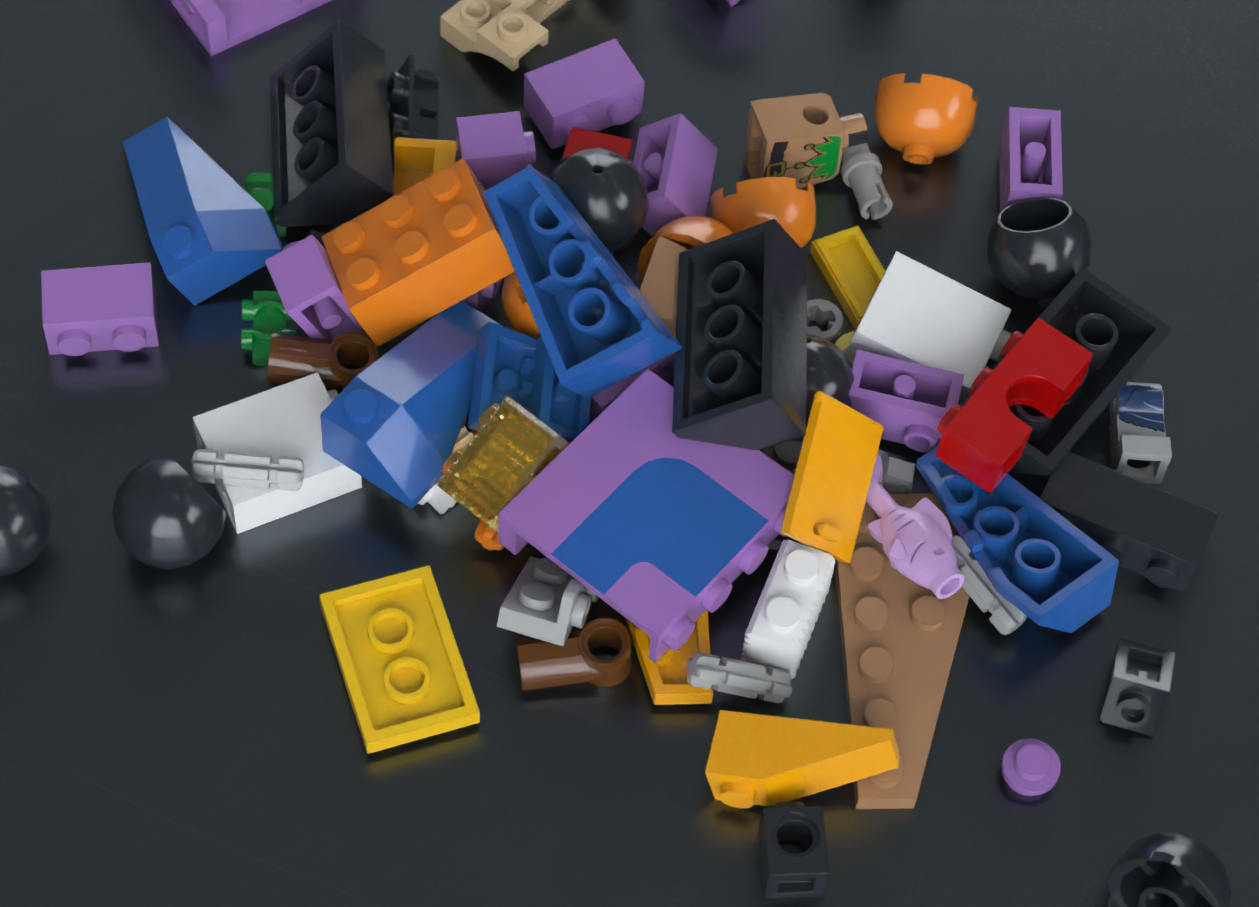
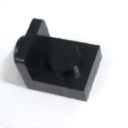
[1100,638,1175,736]

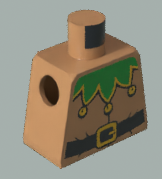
[743,93,868,189]

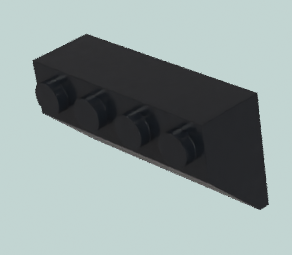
[270,20,394,227]
[672,219,807,450]
[961,268,1171,476]

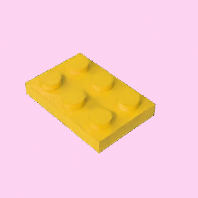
[319,565,480,754]

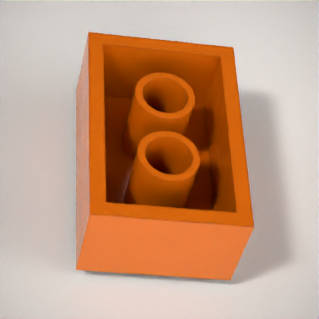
[321,158,515,347]

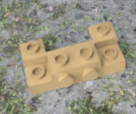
[440,0,569,71]

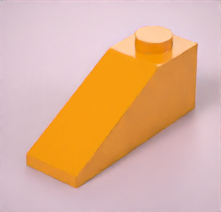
[705,710,900,809]

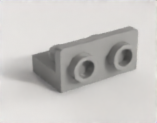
[497,556,598,646]

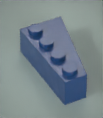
[483,166,683,398]

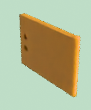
[780,391,884,563]

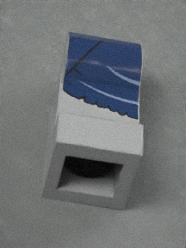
[1109,382,1172,484]

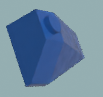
[123,117,284,306]
[320,301,502,509]
[916,445,1119,633]

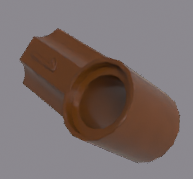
[266,332,378,395]
[516,617,631,691]

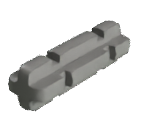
[191,449,304,491]
[953,534,1027,635]
[685,652,793,704]

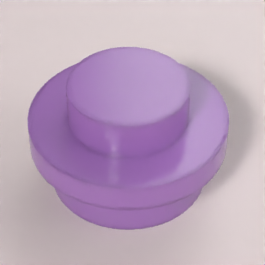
[1001,738,1061,796]

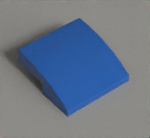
[468,322,591,448]

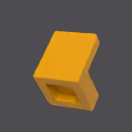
[392,137,456,197]

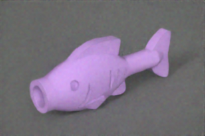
[866,454,965,599]

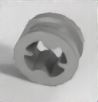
[807,299,844,343]

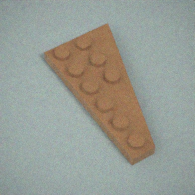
[835,493,975,809]

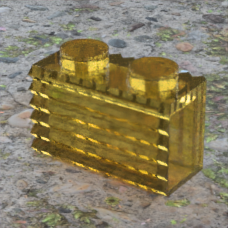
[438,396,569,532]

